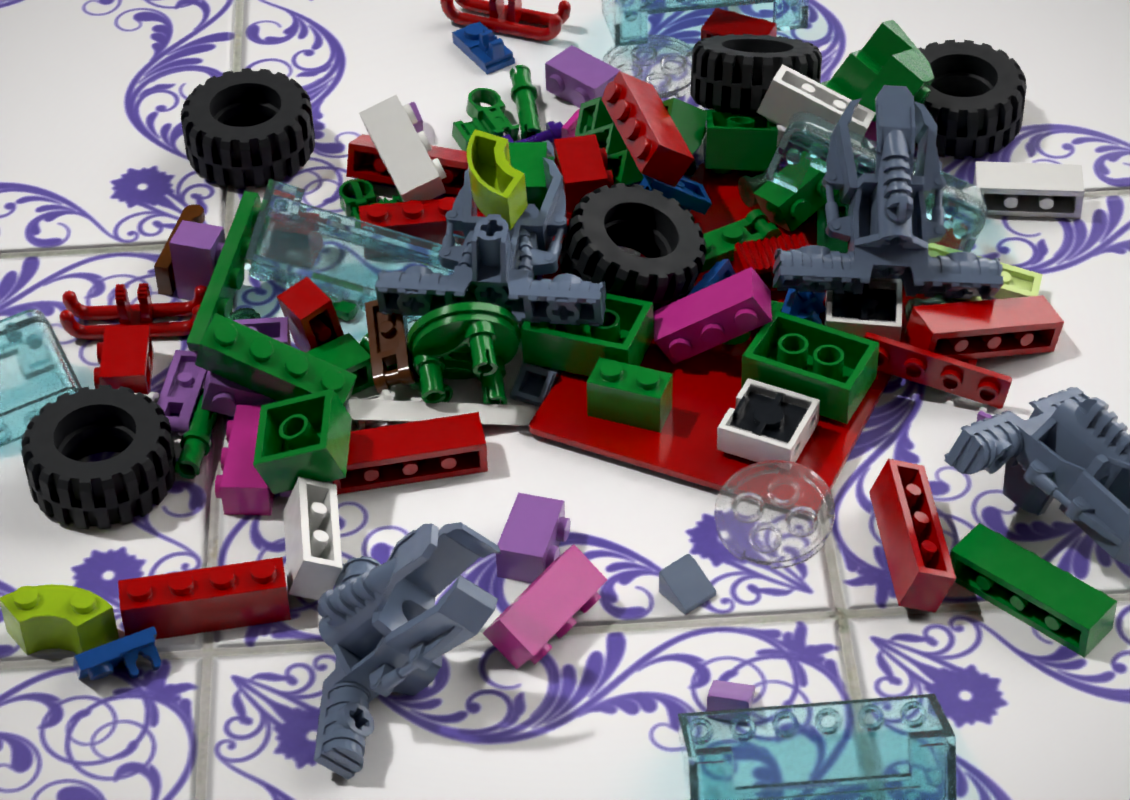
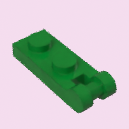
[700,209,782,273]

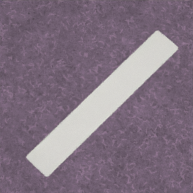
[349,399,537,426]

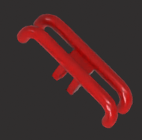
[440,0,571,41]
[59,283,207,340]

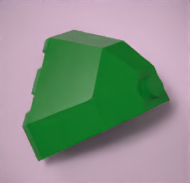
[820,20,935,121]
[575,97,707,186]

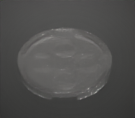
[602,35,693,98]
[714,460,835,569]

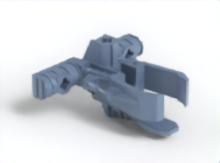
[773,85,1003,300]
[375,157,606,326]
[944,387,1130,567]
[314,522,501,780]

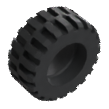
[690,34,822,116]
[915,39,1027,159]
[181,68,315,189]
[559,183,707,312]
[21,385,177,530]

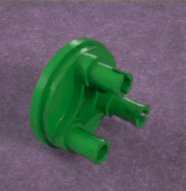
[407,302,521,405]

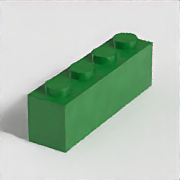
[195,313,357,408]
[950,523,1117,658]

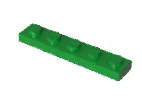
[186,191,267,352]

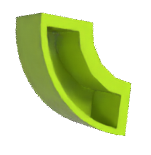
[467,129,528,230]
[0,584,119,655]

